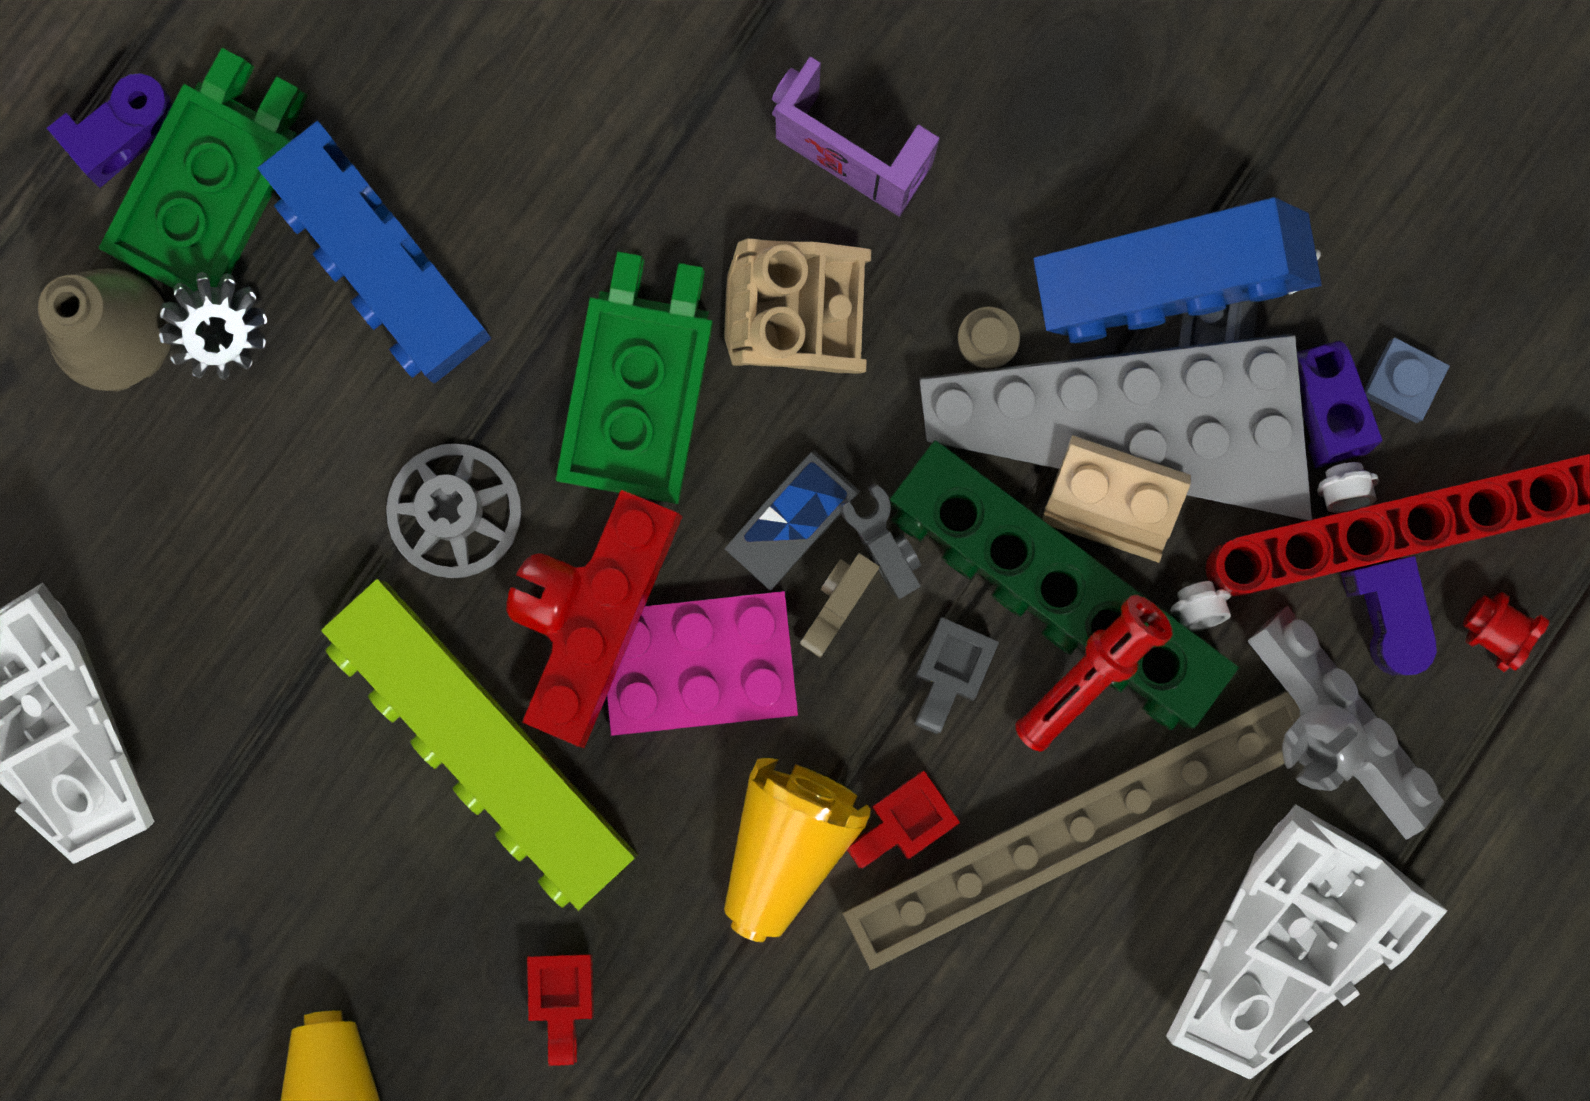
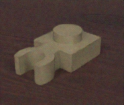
[800,553,880,658]

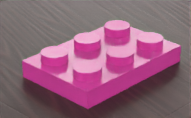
[607,591,798,736]

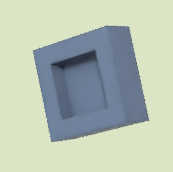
[1364,338,1450,423]

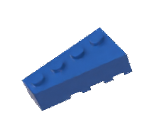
[257,121,492,384]
[1034,197,1322,343]

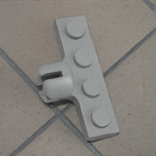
[1248,606,1445,840]

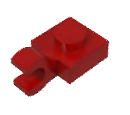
[847,771,960,869]
[527,954,594,1066]

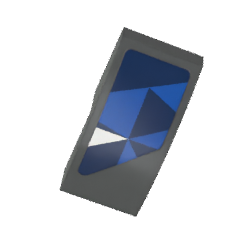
[725,450,860,591]

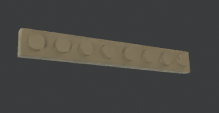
[842,690,1300,970]

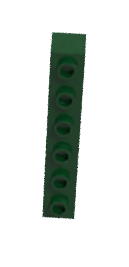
[890,440,1239,731]

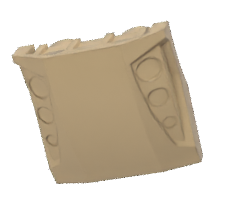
[724,238,871,374]

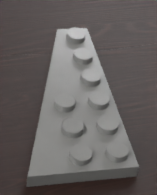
[920,334,1312,520]

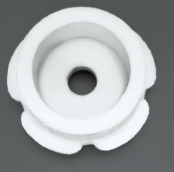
[1317,462,1379,513]
[1170,581,1231,632]

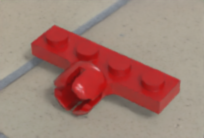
[506,490,683,748]

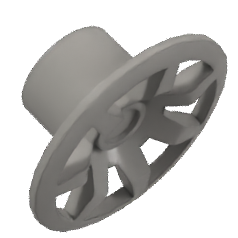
[386,444,522,578]

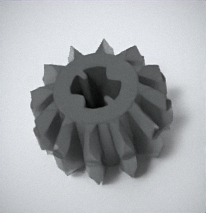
[159,272,267,380]

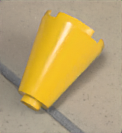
[724,758,871,942]
[281,1011,380,1101]

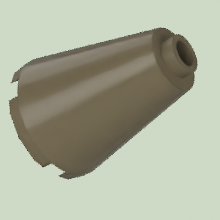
[38,268,171,392]

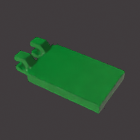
[98,48,308,292]
[556,251,713,504]

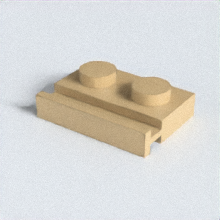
[1042,435,1191,563]

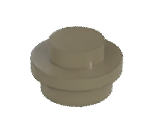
[957,307,1020,369]

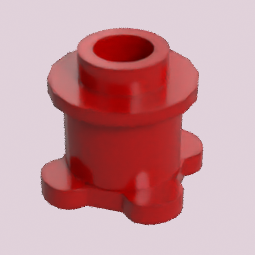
[1463,592,1549,672]

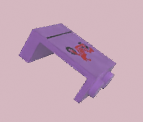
[772,57,940,217]

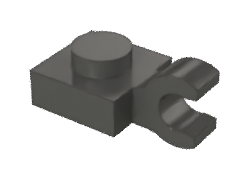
[840,484,921,599]
[914,617,999,734]

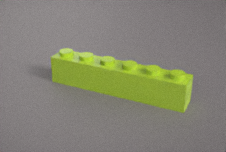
[321,579,638,911]

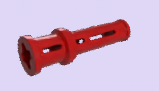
[1015,595,1173,752]

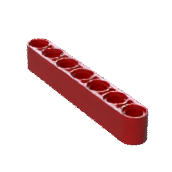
[1206,454,1590,596]

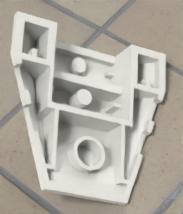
[0,583,154,864]
[1166,804,1447,1079]

